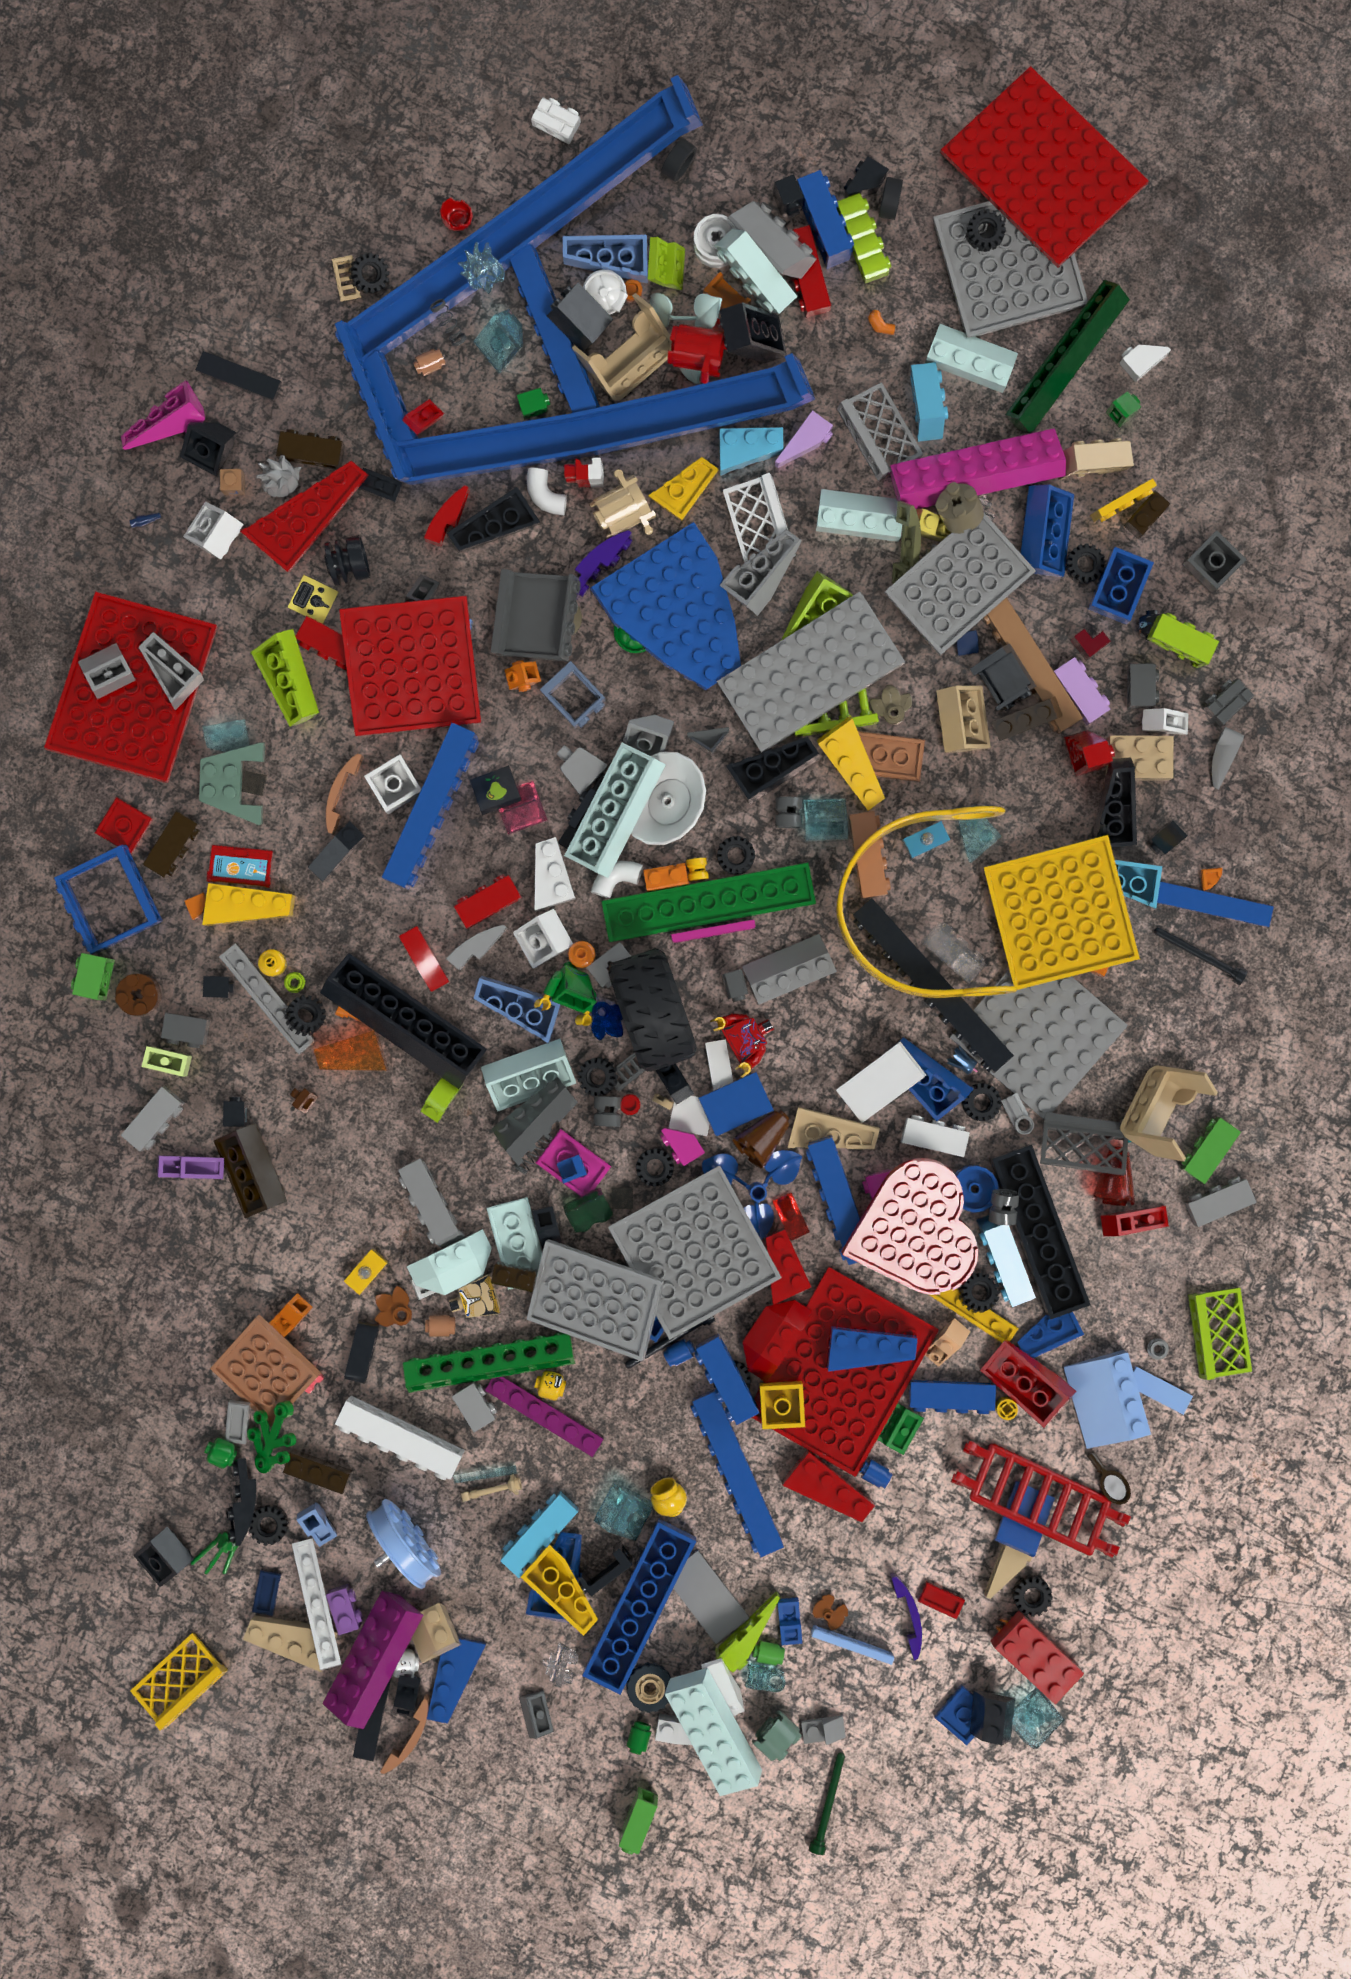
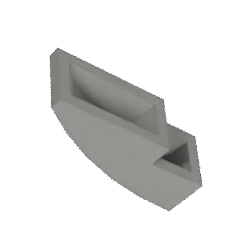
[446,925,508,970]

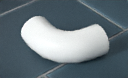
[527,468,567,516]
[591,860,643,899]

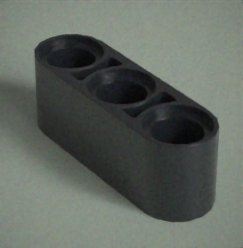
[344,1319,380,1384]

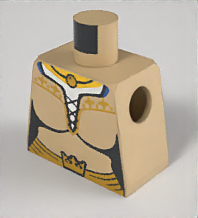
[449,1273,502,1318]

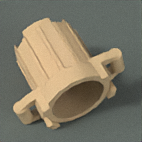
[589,469,656,539]

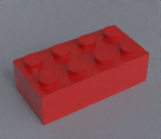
[990,1610,1084,1705]

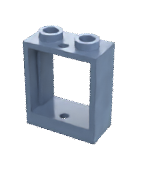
[540,661,606,729]

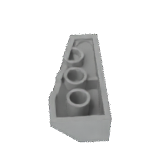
[720,529,802,616]

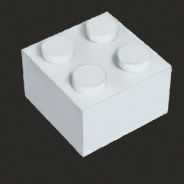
[364,755,422,814]

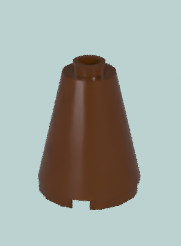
[732,1111,790,1169]

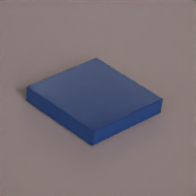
[934,1684,975,1745]

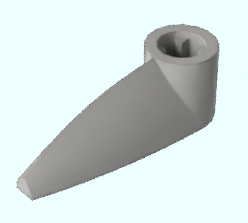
[1212,727,1244,790]

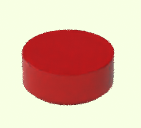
[621,1094,641,1115]

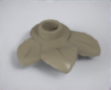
[870,685,912,725]

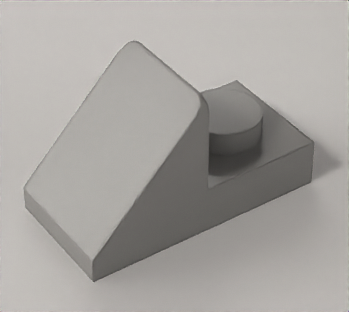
[801,1715,846,1745]

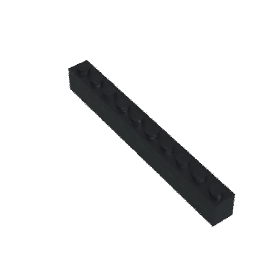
[853,898,1014,1073]

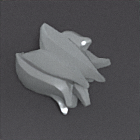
[256,455,302,498]

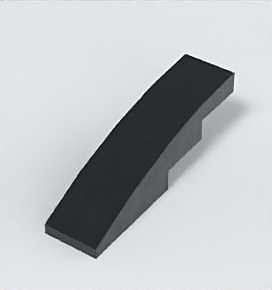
[353,1676,392,1762]

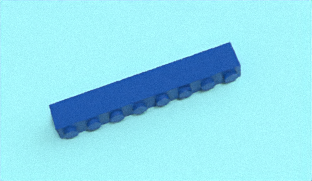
[690,1389,784,1557]

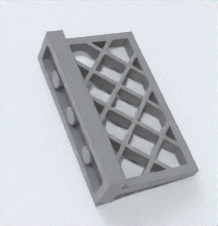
[837,382,923,481]

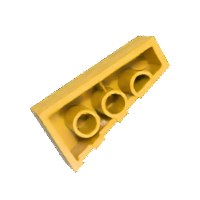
[817,715,885,811]

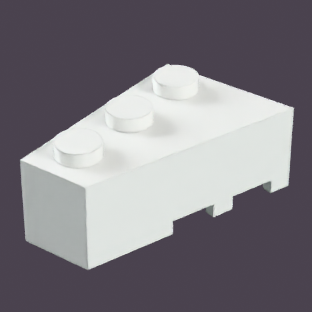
[535,837,576,912]

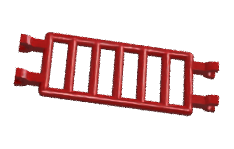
[951,1441,1131,1558]

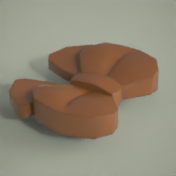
[812,1594,848,1630]

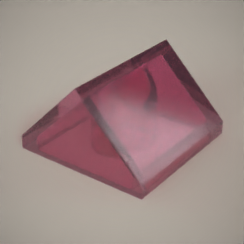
[499,781,548,835]

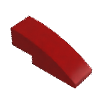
[424,485,470,547]
[399,926,450,992]

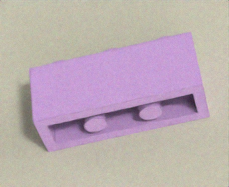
[1054,657,1110,726]

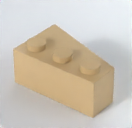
[1058,438,1134,480]

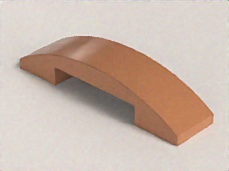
[326,753,364,836]
[380,1694,430,1774]

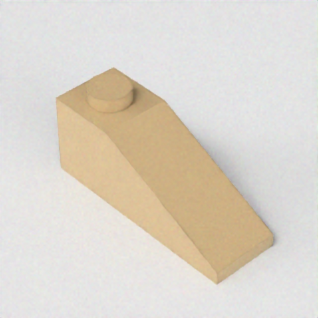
[984,1544,1032,1599]

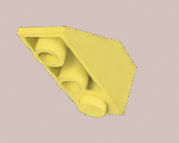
[916,509,952,542]

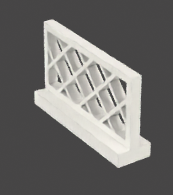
[723,473,796,563]

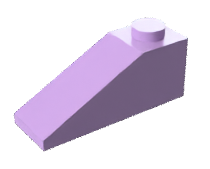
[775,411,833,468]

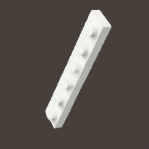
[292,1538,342,1670]

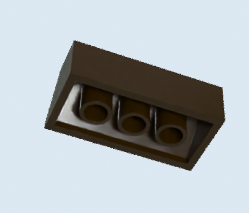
[214,1123,287,1218]

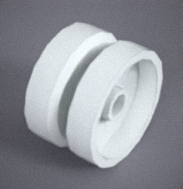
[694,214,737,268]

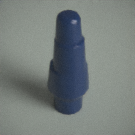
[129,513,161,528]

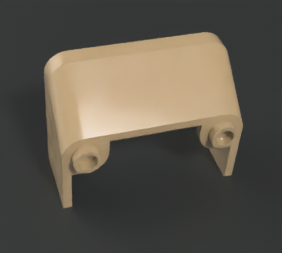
[572,293,672,400]
[1120,1066,1218,1162]

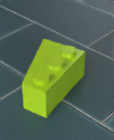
[1147,613,1219,668]

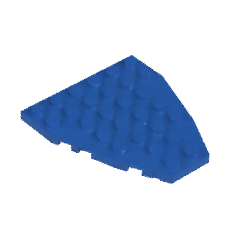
[590,522,741,690]

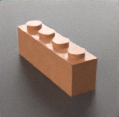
[848,811,891,899]

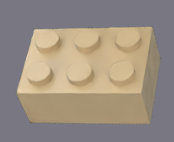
[1106,735,1174,781]

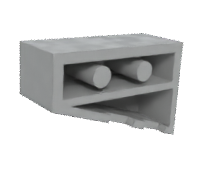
[139,632,204,710]

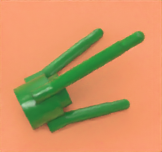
[190,1531,238,1575]

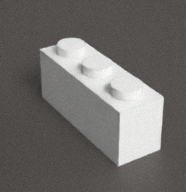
[901,1115,970,1157]

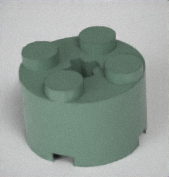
[752,1710,802,1761]

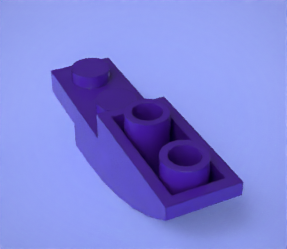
[575,530,633,600]

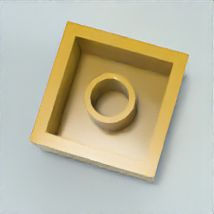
[759,1381,805,1429]

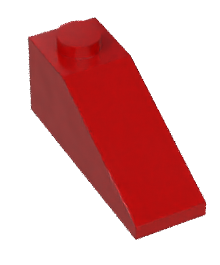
[1100,1206,1169,1237]

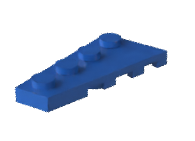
[427,1637,486,1724]

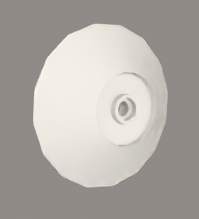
[631,752,706,845]

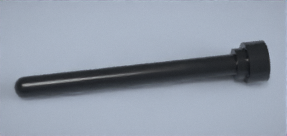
[1154,927,1248,985]
[625,1316,716,1369]

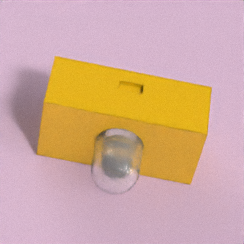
[344,1248,389,1295]

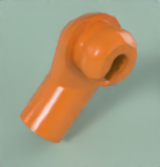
[868,310,896,335]

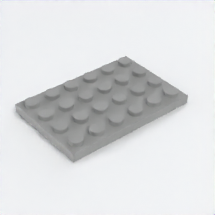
[884,513,1036,656]
[526,1239,665,1361]

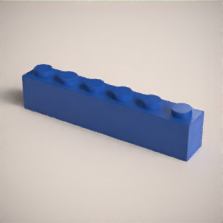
[805,1135,861,1265]

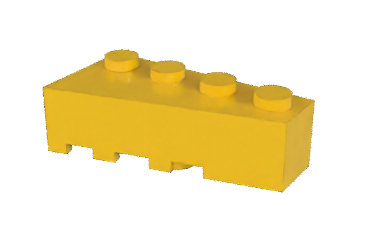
[202,883,295,926]

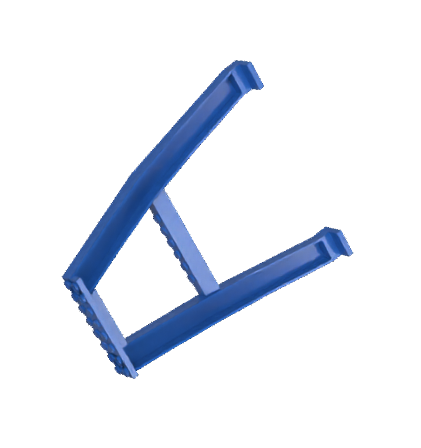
[335,75,815,485]

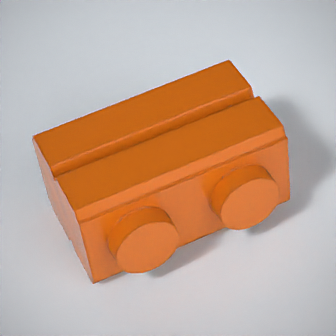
[643,863,689,892]

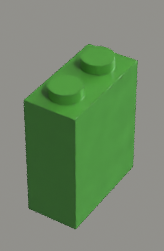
[619,1787,658,1855]

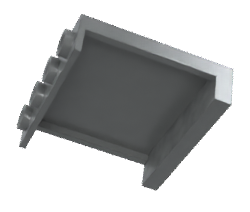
[491,569,581,662]

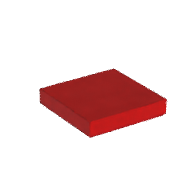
[95,797,153,855]

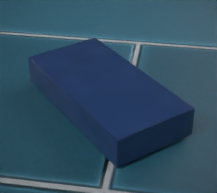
[252,1569,282,1616]

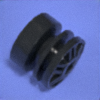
[324,535,371,586]

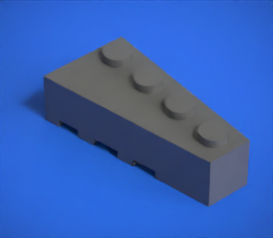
[492,1077,578,1166]

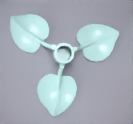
[650,293,722,384]

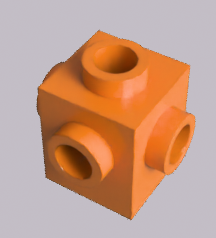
[505,660,541,692]

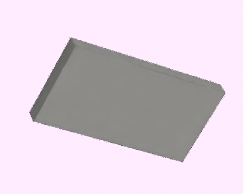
[673,1550,749,1644]

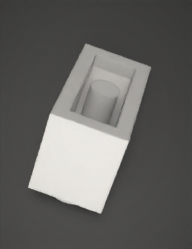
[1119,345,1171,382]
[1142,708,1189,735]

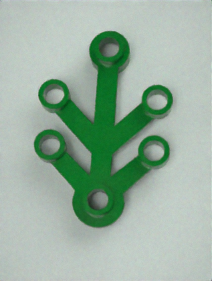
[247,1400,296,1474]

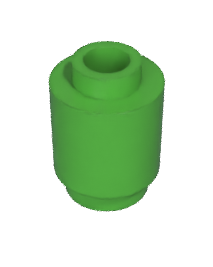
[752,1641,785,1666]

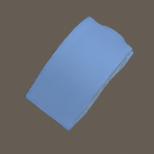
[296,1502,337,1547]

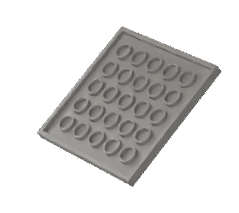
[933,201,1088,338]
[949,969,1128,1120]
[608,1166,782,1340]

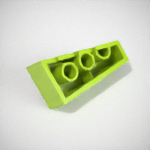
[251,629,319,727]

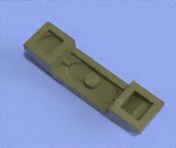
[892,501,921,584]

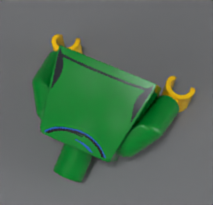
[534,961,597,1026]

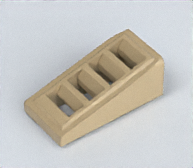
[332,255,361,302]

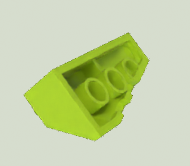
[715,1591,780,1672]

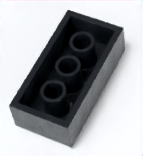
[720,302,787,363]

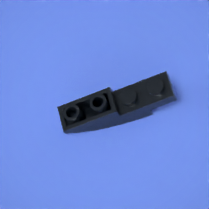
[226,1458,257,1546]

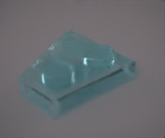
[203,719,250,752]
[958,805,1002,864]

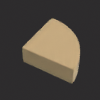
[652,1093,674,1110]

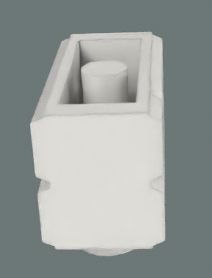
[531,98,581,144]

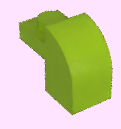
[420,1078,463,1123]

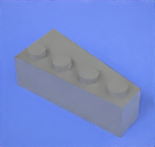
[398,1158,466,1249]

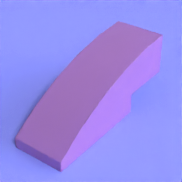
[157,1155,224,1179]

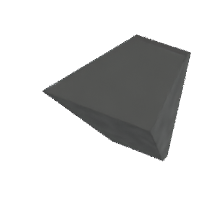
[687,727,729,757]

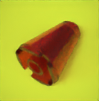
[1092,1146,1135,1206]

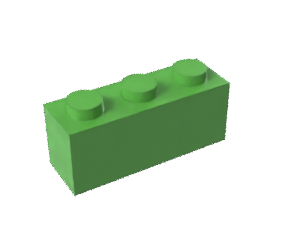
[1180,1117,1241,1184]

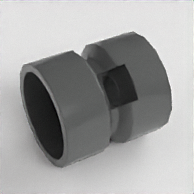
[775,797,802,828]
[593,1096,621,1127]
[989,1189,1019,1226]

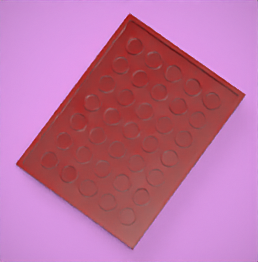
[940,66,1149,268]
[44,591,218,783]
[751,1266,939,1477]

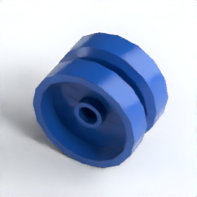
[954,1165,999,1213]

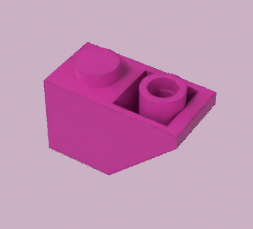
[660,1128,705,1166]

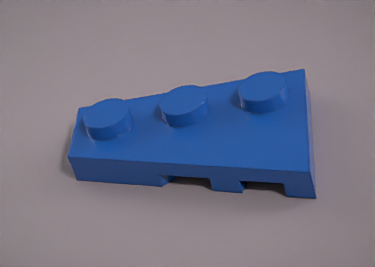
[1017,1312,1084,1358]

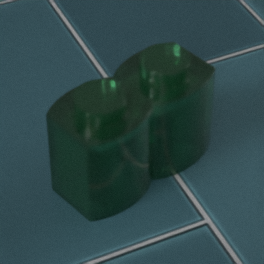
[563,1188,613,1233]

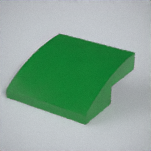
[877,1403,924,1455]

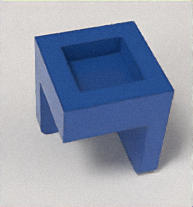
[557,1154,587,1184]

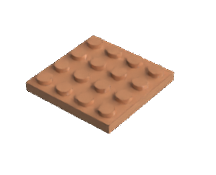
[210,1315,321,1427]

